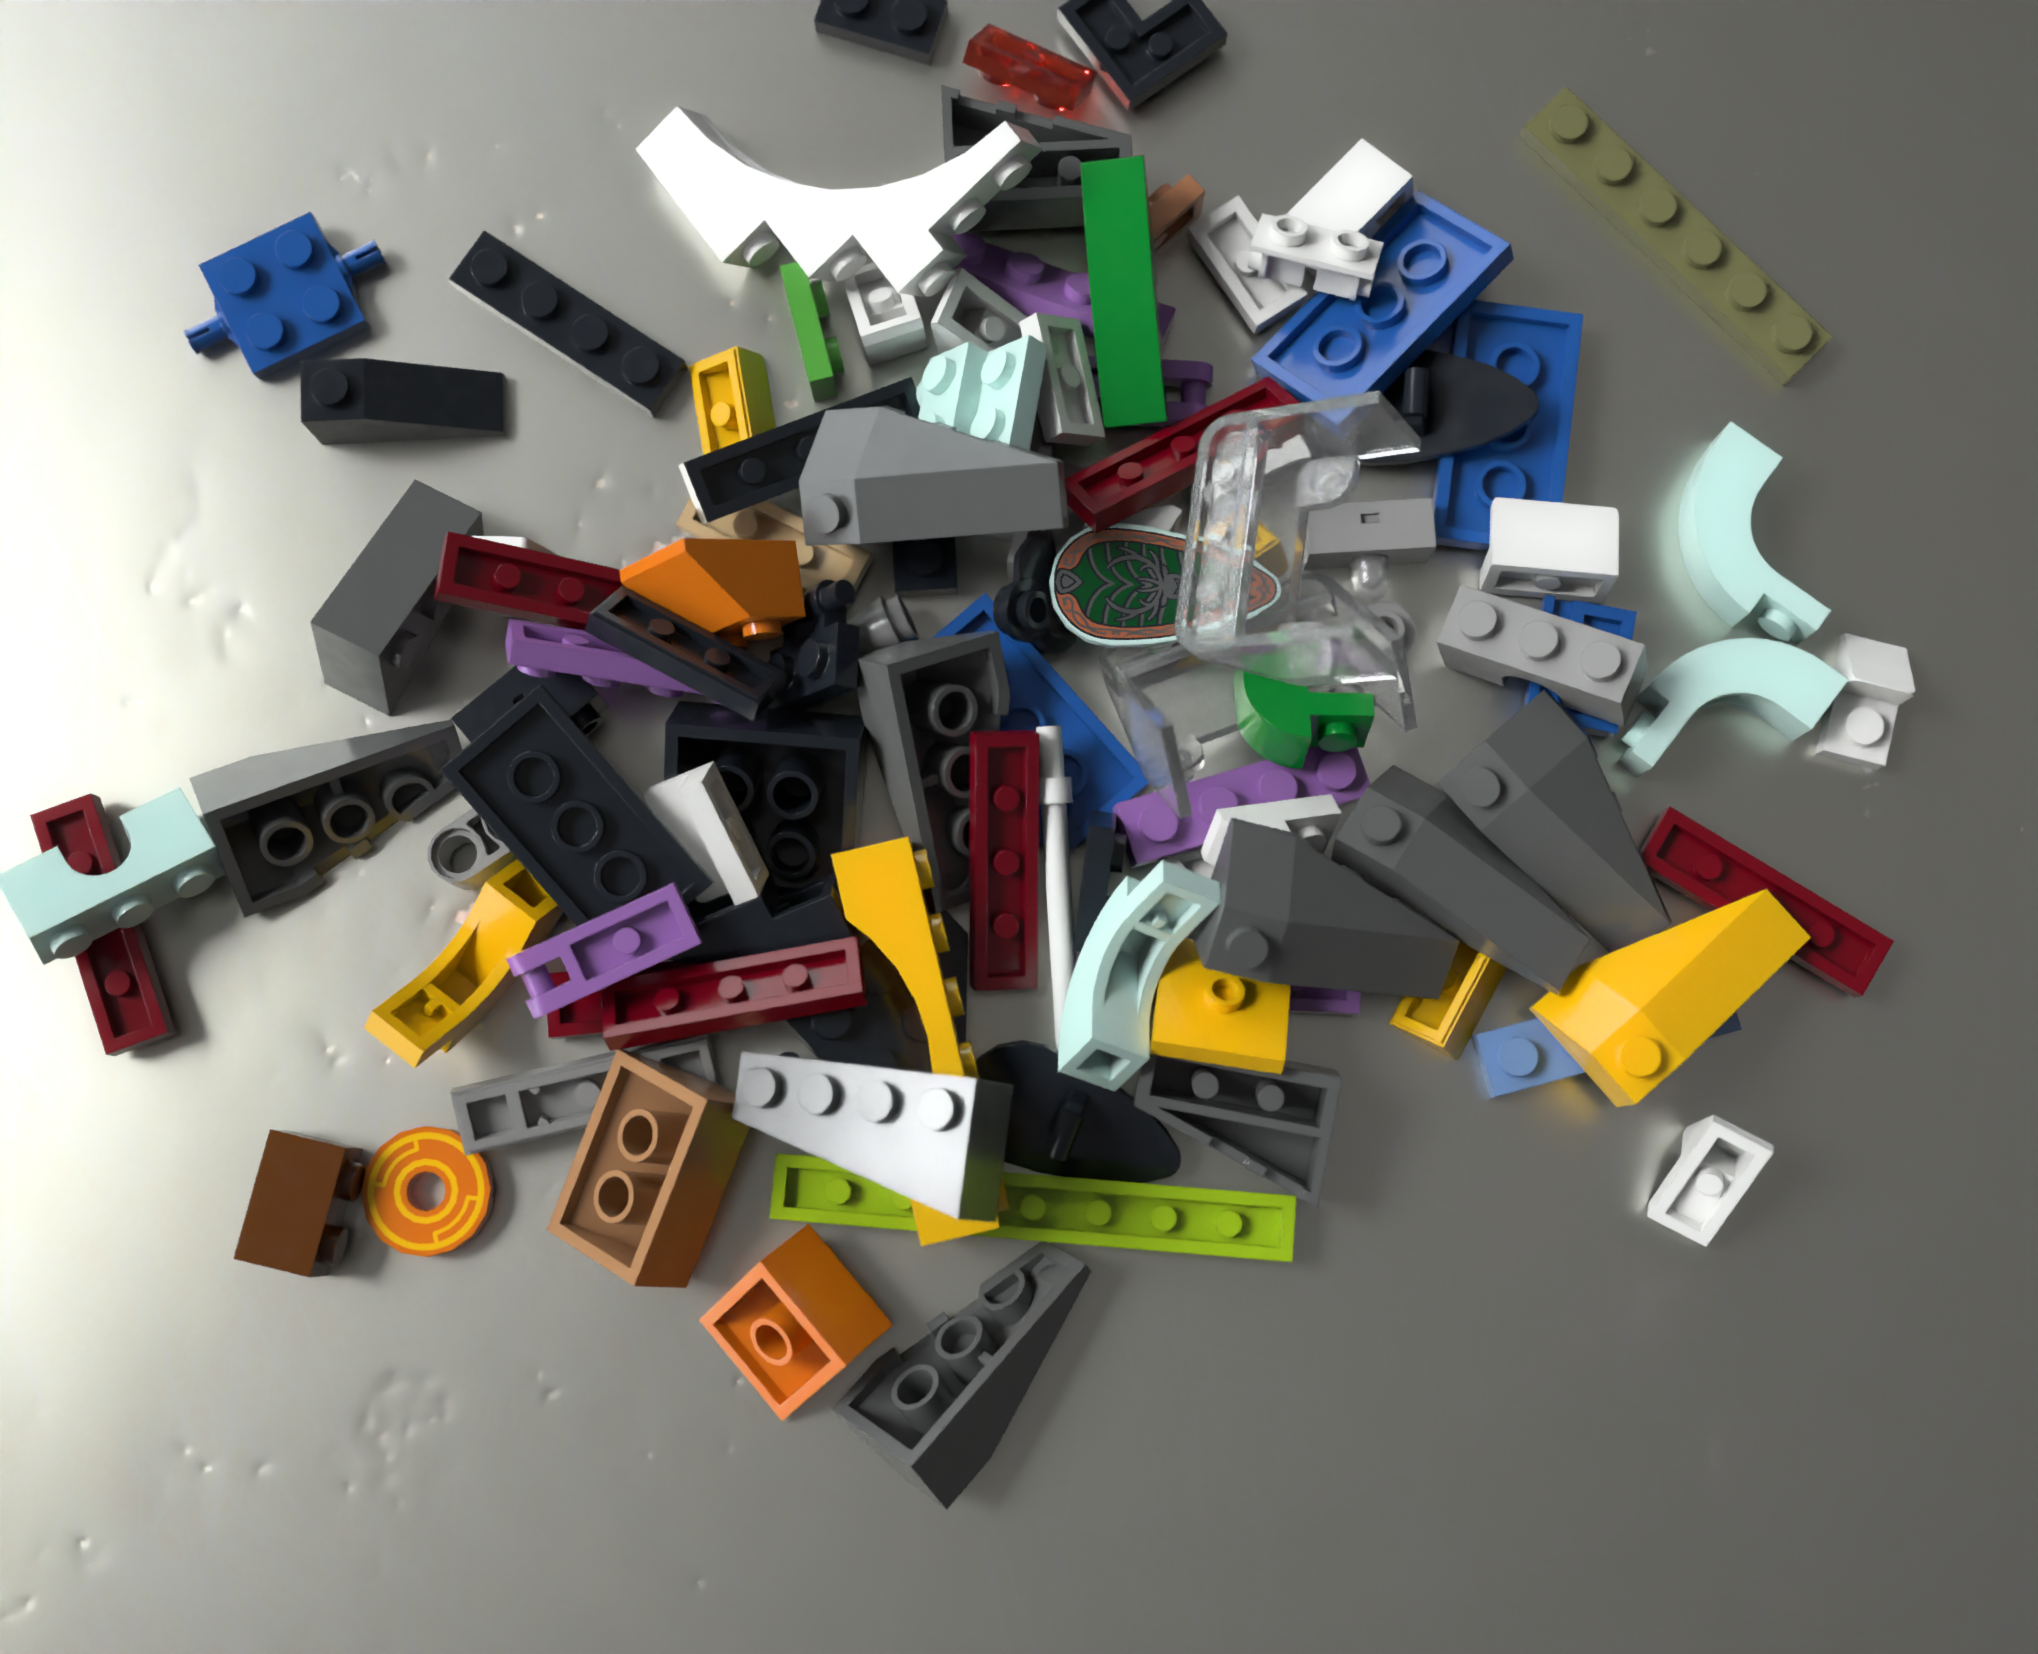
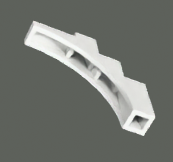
[636,106,1043,298]

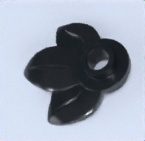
[993,529,1077,655]

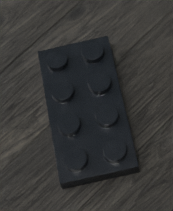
[440,684,714,926]

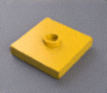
[1150,938,1291,1074]

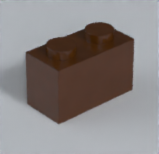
[233,1129,366,1278]

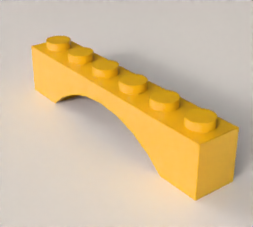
[831,836,1010,1246]

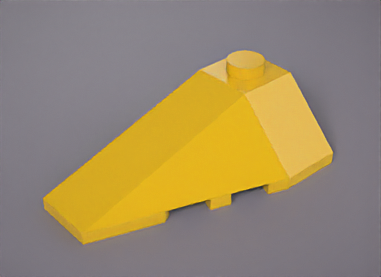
[1529,889,1811,1107]

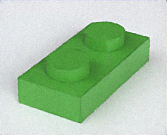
[780,262,845,402]

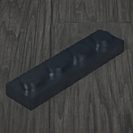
[449,230,688,418]
[678,377,920,525]

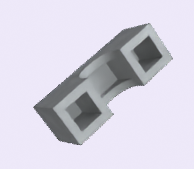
[1436,585,1648,727]

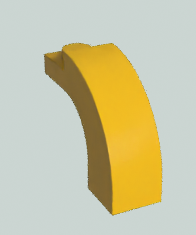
[364,859,563,1068]

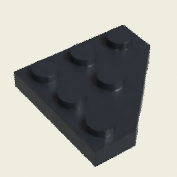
[782,898,968,1073]

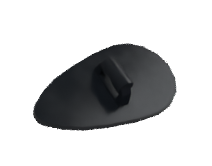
[1314,350,1539,466]
[976,1040,1181,1183]

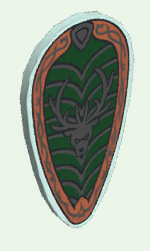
[1049,523,1279,648]

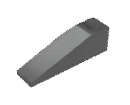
[857,630,1010,914]
[832,1241,1091,1510]

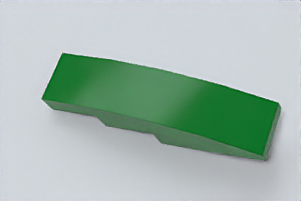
[1080,155,1168,428]

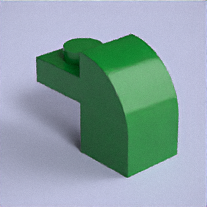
[1233,647,1375,769]

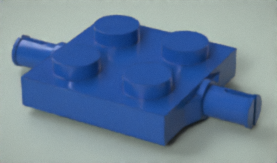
[184,212,387,380]

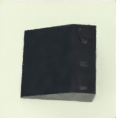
[664,701,867,907]

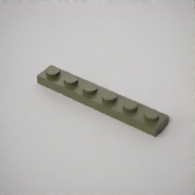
[1519,86,1833,386]

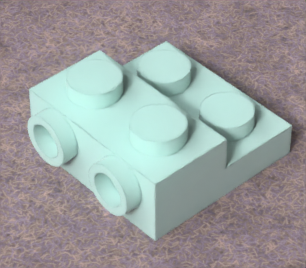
[916,335,1048,450]

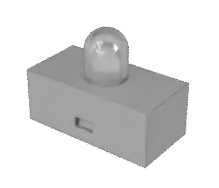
[1299,498,1437,602]

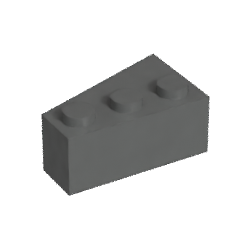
[941,85,1133,232]
[310,479,484,716]
[1133,1034,1343,1208]

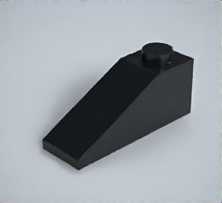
[300,358,506,445]

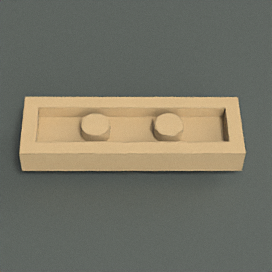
[675,497,873,607]

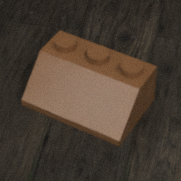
[547,1049,750,1288]

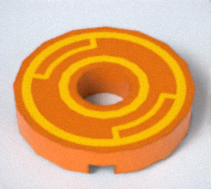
[361,1126,494,1257]

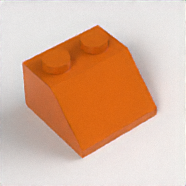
[619,538,806,650]
[699,1223,893,1421]

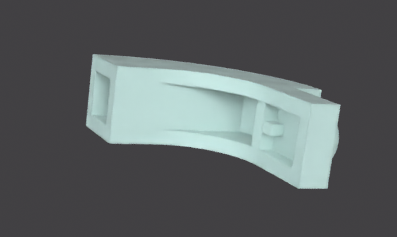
[1678,421,1831,645]
[1617,638,1849,778]
[1058,860,1220,1092]

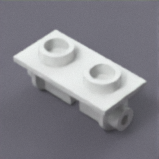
[1248,213,1384,301]

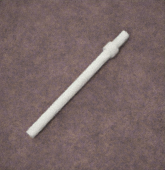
[1036,726,1076,1050]

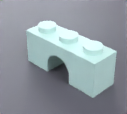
[0,787,226,965]

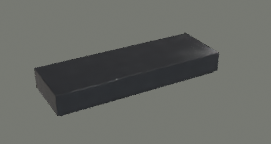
[585,586,788,721]

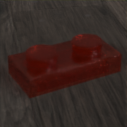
[962,23,1098,112]

